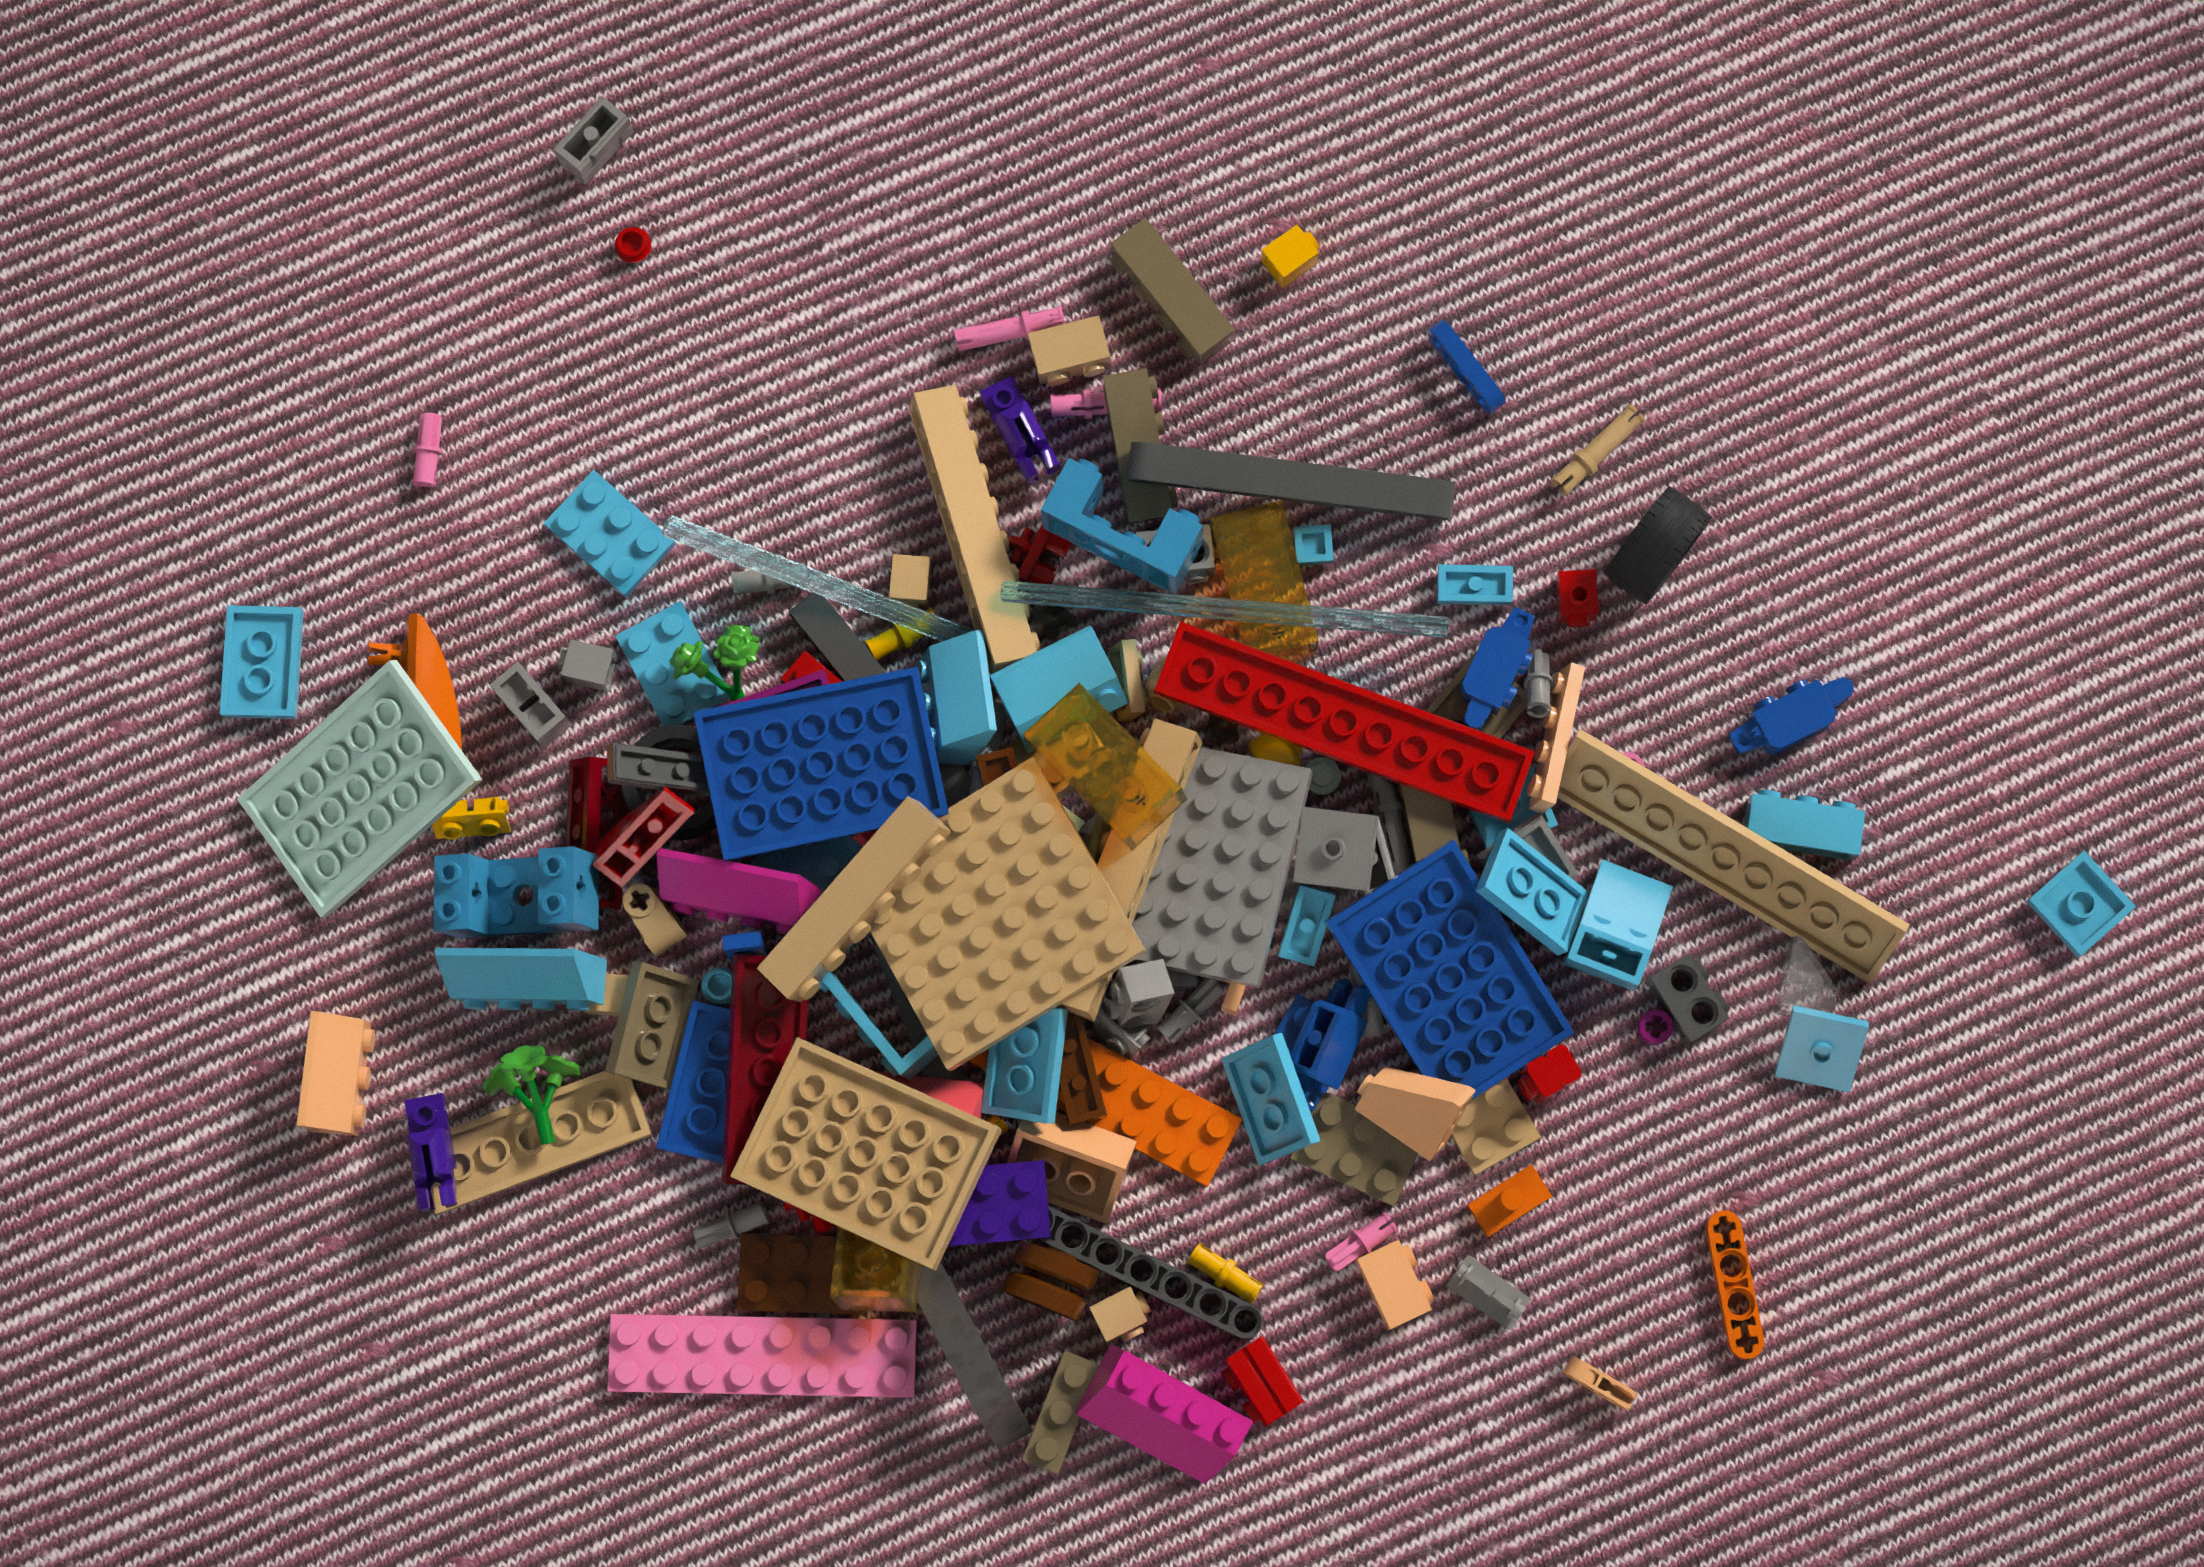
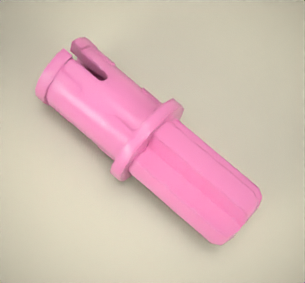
[412,413,443,487]
[1325,1212,1398,1272]

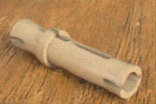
[1551,404,1645,496]

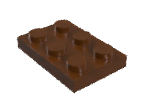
[737,1233,856,1315]

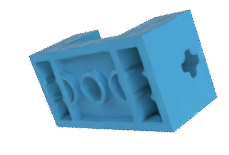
[1041,458,1203,595]
[433,846,599,939]

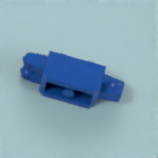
[1459,607,1535,731]
[1728,676,1855,756]
[1290,978,1371,1111]

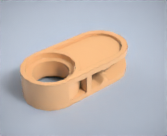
[1562,1356,1638,1411]

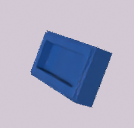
[722,931,769,964]

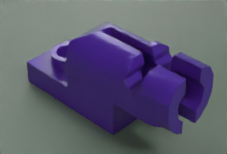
[979,376,1060,484]
[404,1093,458,1212]

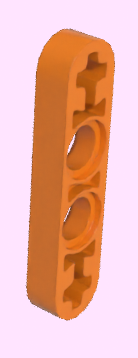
[1705,1210,1764,1360]

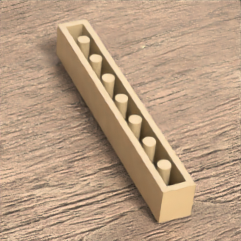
[908,385,1040,677]
[1058,718,1202,1021]

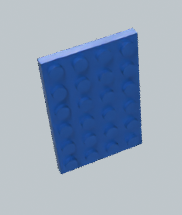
[693,666,949,861]
[1324,840,1575,1100]

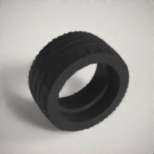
[1604,486,1712,605]
[621,725,717,841]

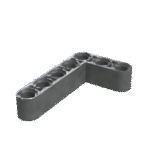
[901,1261,1033,1450]

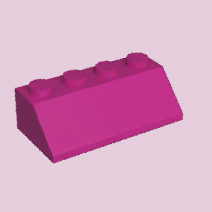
[656,848,822,935]
[1074,1344,1253,1484]

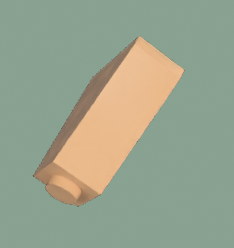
[1355,1066,1476,1161]

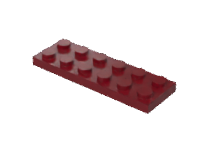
[721,954,808,1185]

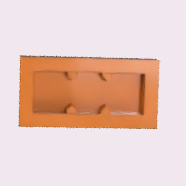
[1466,1164,1552,1238]

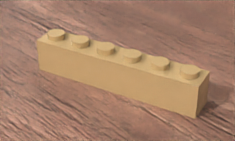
[757,796,951,1002]

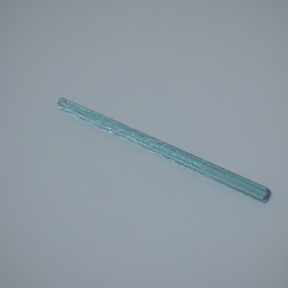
[662,516,974,641]
[1000,581,1449,638]

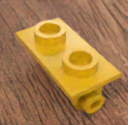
[432,796,511,840]

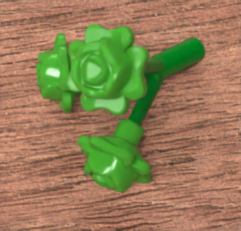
[670,625,760,702]

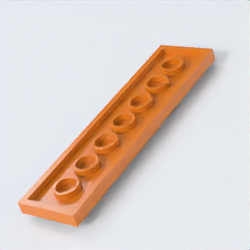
[967,1038,1243,1187]

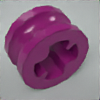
[1637,1009,1674,1045]

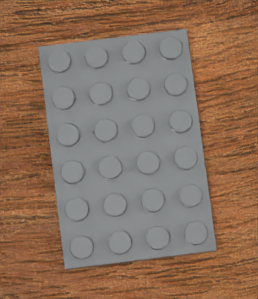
[1131,747,1313,989]

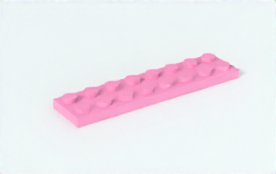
[607,1314,917,1398]

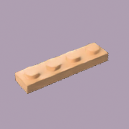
[1527,662,1585,814]

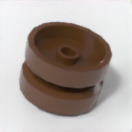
[1001,1240,1099,1322]

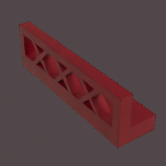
[565,756,626,911]

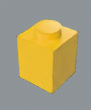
[1261,225,1320,289]

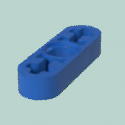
[1427,319,1506,414]

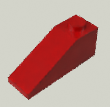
[593,787,695,887]

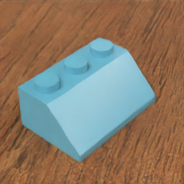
[990,625,1128,753]
[915,630,997,765]

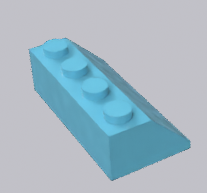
[435,948,607,1011]

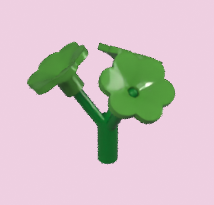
[482,1045,581,1146]

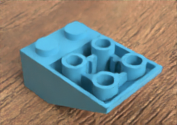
[1563,859,1673,992]

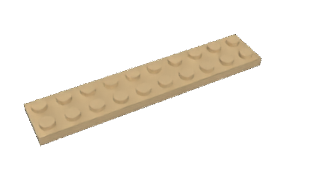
[1557,729,1910,984]

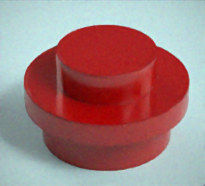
[615,227,652,264]

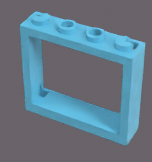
[819,931,939,1080]

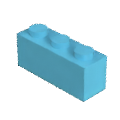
[1744,790,1865,861]

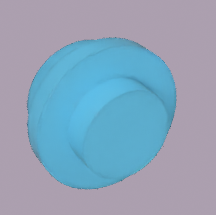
[701,967,732,1005]

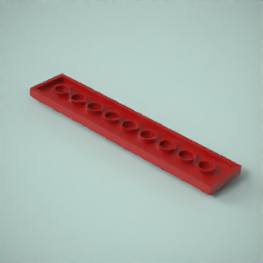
[1154,621,1535,824]

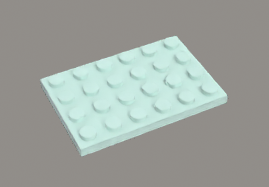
[237,660,482,918]

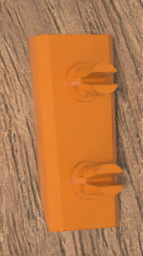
[367,613,462,750]

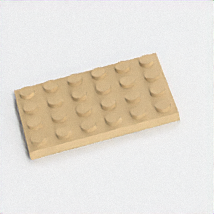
[731,1037,1002,1271]

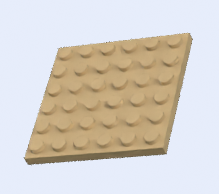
[870,757,1147,1071]

